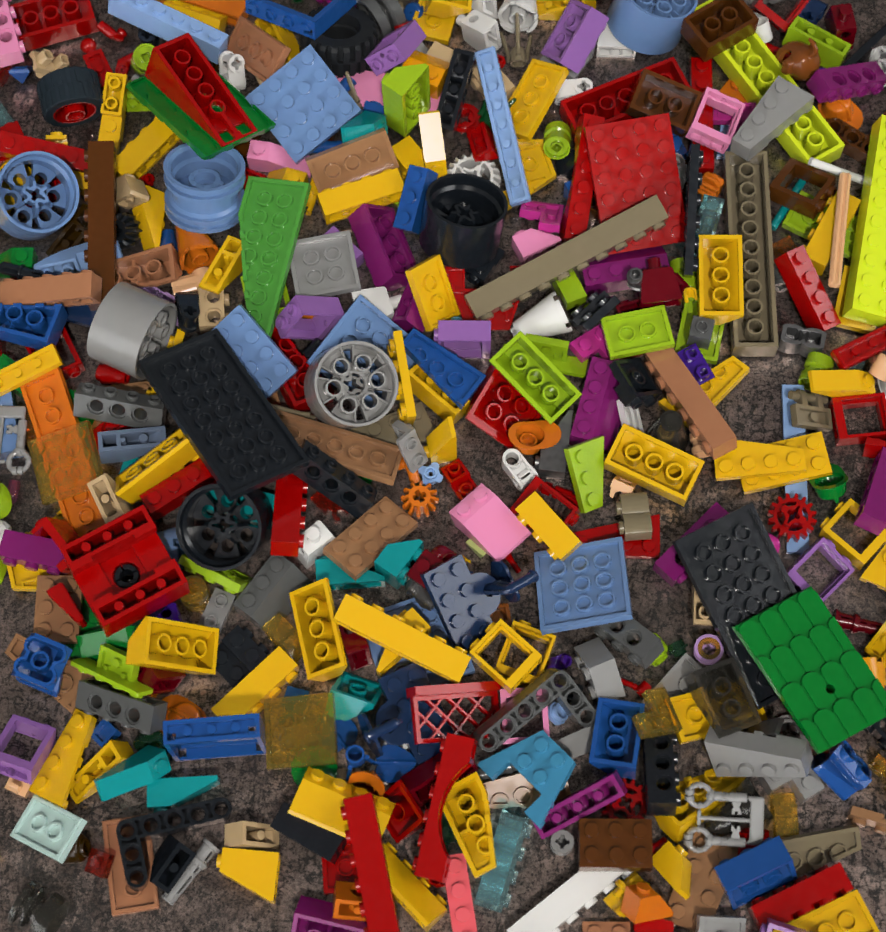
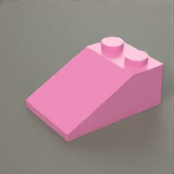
[449,483,531,560]

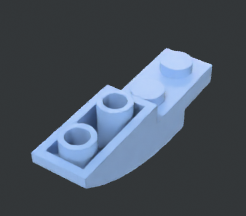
[34,240,123,275]

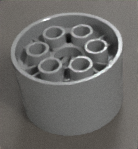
[87,281,177,380]
[304,341,398,429]

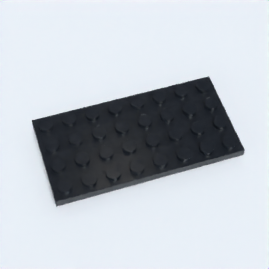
[138,328,310,501]
[672,502,797,710]

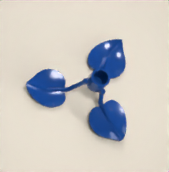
[319,714,417,783]

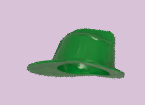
[808,463,848,504]

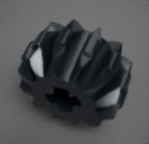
[116,213,142,249]

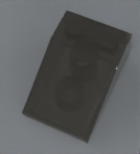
[685,657,762,739]

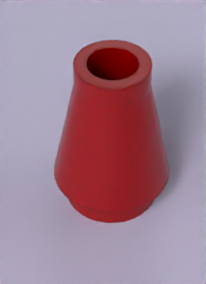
[95,364,130,384]

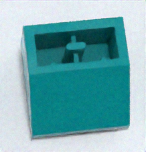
[374,539,424,590]

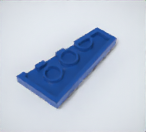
[403,328,486,410]

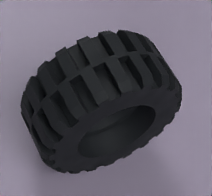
[299,6,378,78]

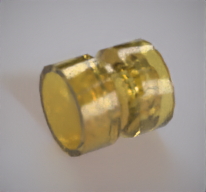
[180,575,211,612]

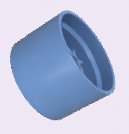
[607,0,698,55]
[0,151,80,241]

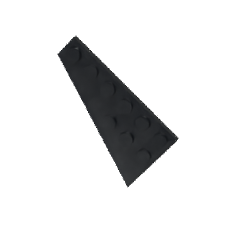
[683,144,704,278]

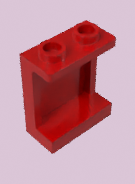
[31,516,80,574]

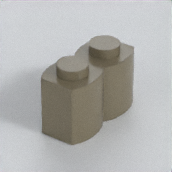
[615,492,652,541]

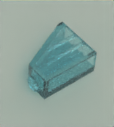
[694,194,725,257]

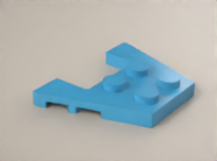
[477,730,576,829]

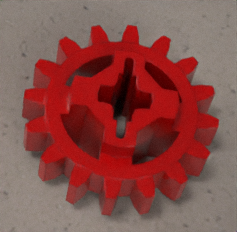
[767,493,817,543]
[601,778,646,819]

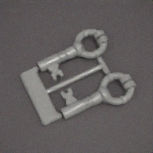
[0,406,32,475]
[683,781,765,854]

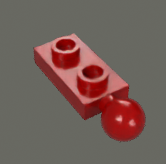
[80,38,113,91]

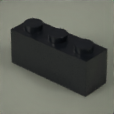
[270,801,347,865]

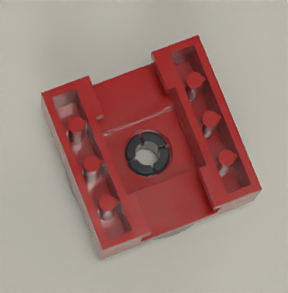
[59,504,190,637]

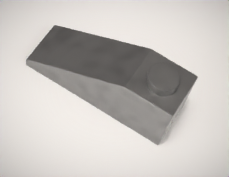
[534,410,573,480]

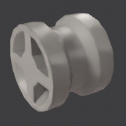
[550,830,574,856]

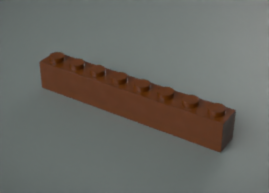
[84,141,117,311]

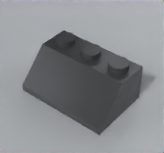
[233,555,312,637]

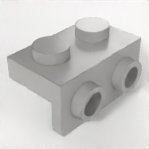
[392,420,429,473]

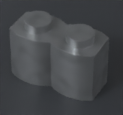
[777,324,827,358]

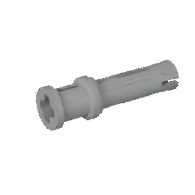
[161,838,221,906]

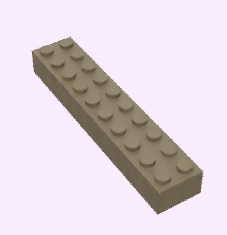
[722,151,779,357]

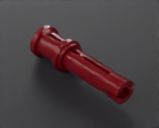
[832,609,884,636]

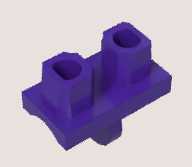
[677,343,715,385]

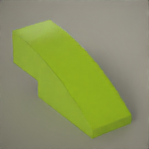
[552,271,587,310]

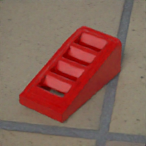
[46,582,87,628]

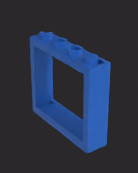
[245,0,356,40]
[163,713,269,762]

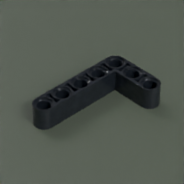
[116,797,232,891]

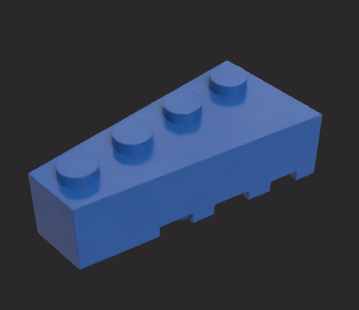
[0,303,69,350]

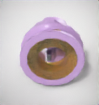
[693,634,724,665]

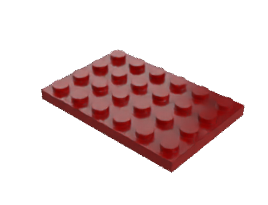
[584,113,687,255]

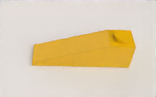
[654,769,746,844]
[443,771,497,878]

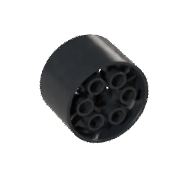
[419,173,508,269]
[176,481,273,571]

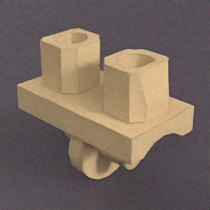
[29,49,69,79]

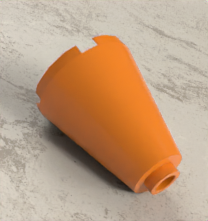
[175,225,220,274]

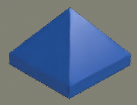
[9,66,33,84]

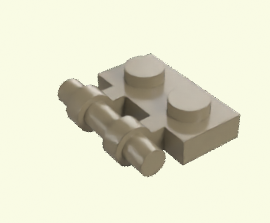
[788,389,833,432]

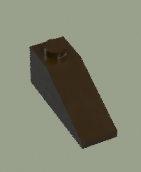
[46,204,88,256]

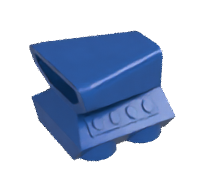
[11,633,73,697]
[811,740,872,801]

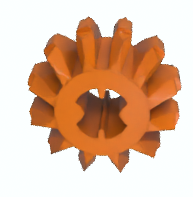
[697,172,724,209]
[401,480,439,519]

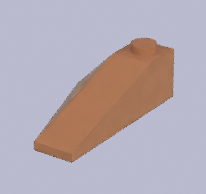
[117,243,183,287]

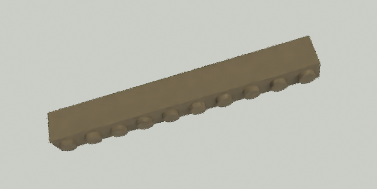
[464,195,669,321]

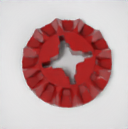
[457,103,481,134]

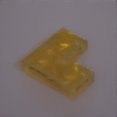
[632,687,683,739]

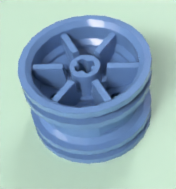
[163,143,245,234]

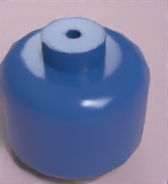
[404,2,424,21]

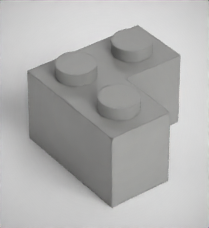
[573,637,626,702]
[757,766,825,804]

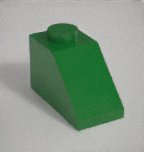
[0,247,39,278]

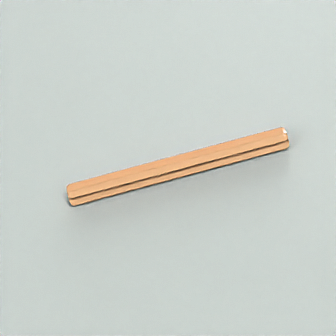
[828,172,851,288]

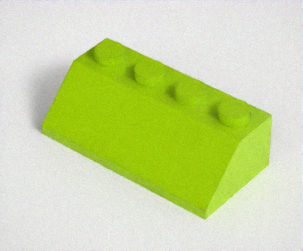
[381,63,431,137]
[489,331,582,425]

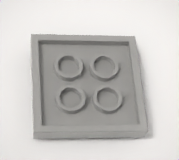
[290,230,361,297]

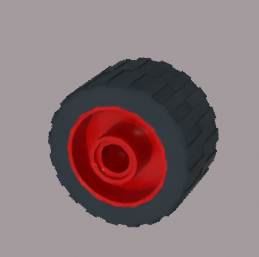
[36,66,103,127]

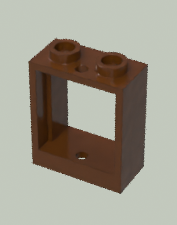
[769,158,837,219]

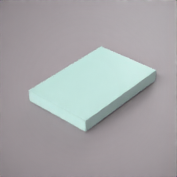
[10,794,87,864]

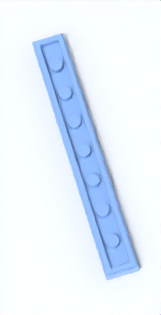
[475,46,532,207]
[781,384,809,555]

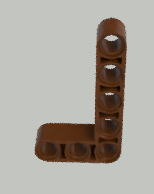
[827,111,886,166]

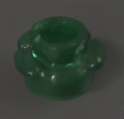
[668,639,688,658]

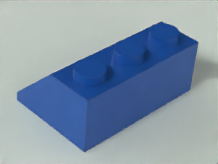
[589,697,645,779]
[714,836,798,910]

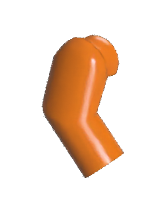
[398,456,421,483]

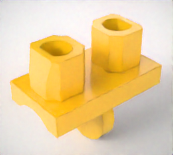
[603,872,649,918]

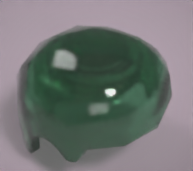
[133,730,169,755]

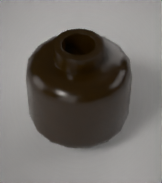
[63,833,91,864]

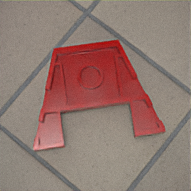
[445,266,520,331]

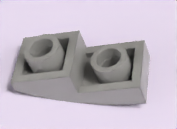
[555,725,594,759]

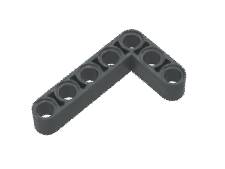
[472,667,596,752]

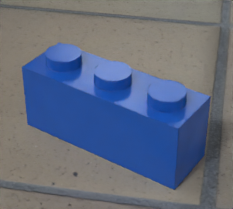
[393,164,438,235]

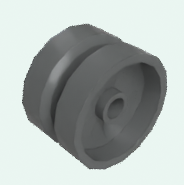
[357,0,406,40]

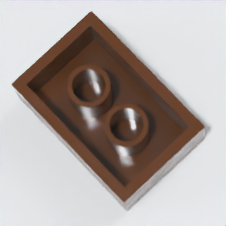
[680,0,759,62]
[624,68,703,137]
[578,818,653,872]

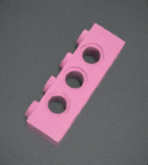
[0,0,26,68]

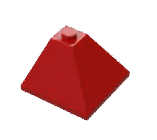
[464,365,541,449]

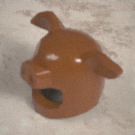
[775,38,821,96]

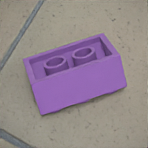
[540,0,609,74]

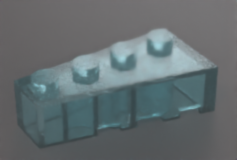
[474,808,533,913]

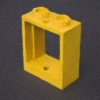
[818,498,886,571]
[469,619,542,695]
[495,620,556,688]

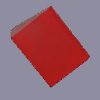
[383,779,426,844]

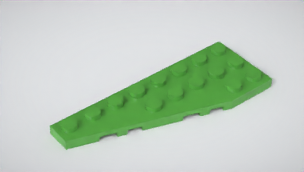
[238,176,311,338]

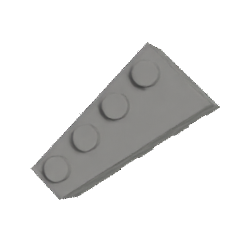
[730,76,815,161]
[704,723,813,778]

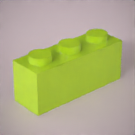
[781,15,852,68]

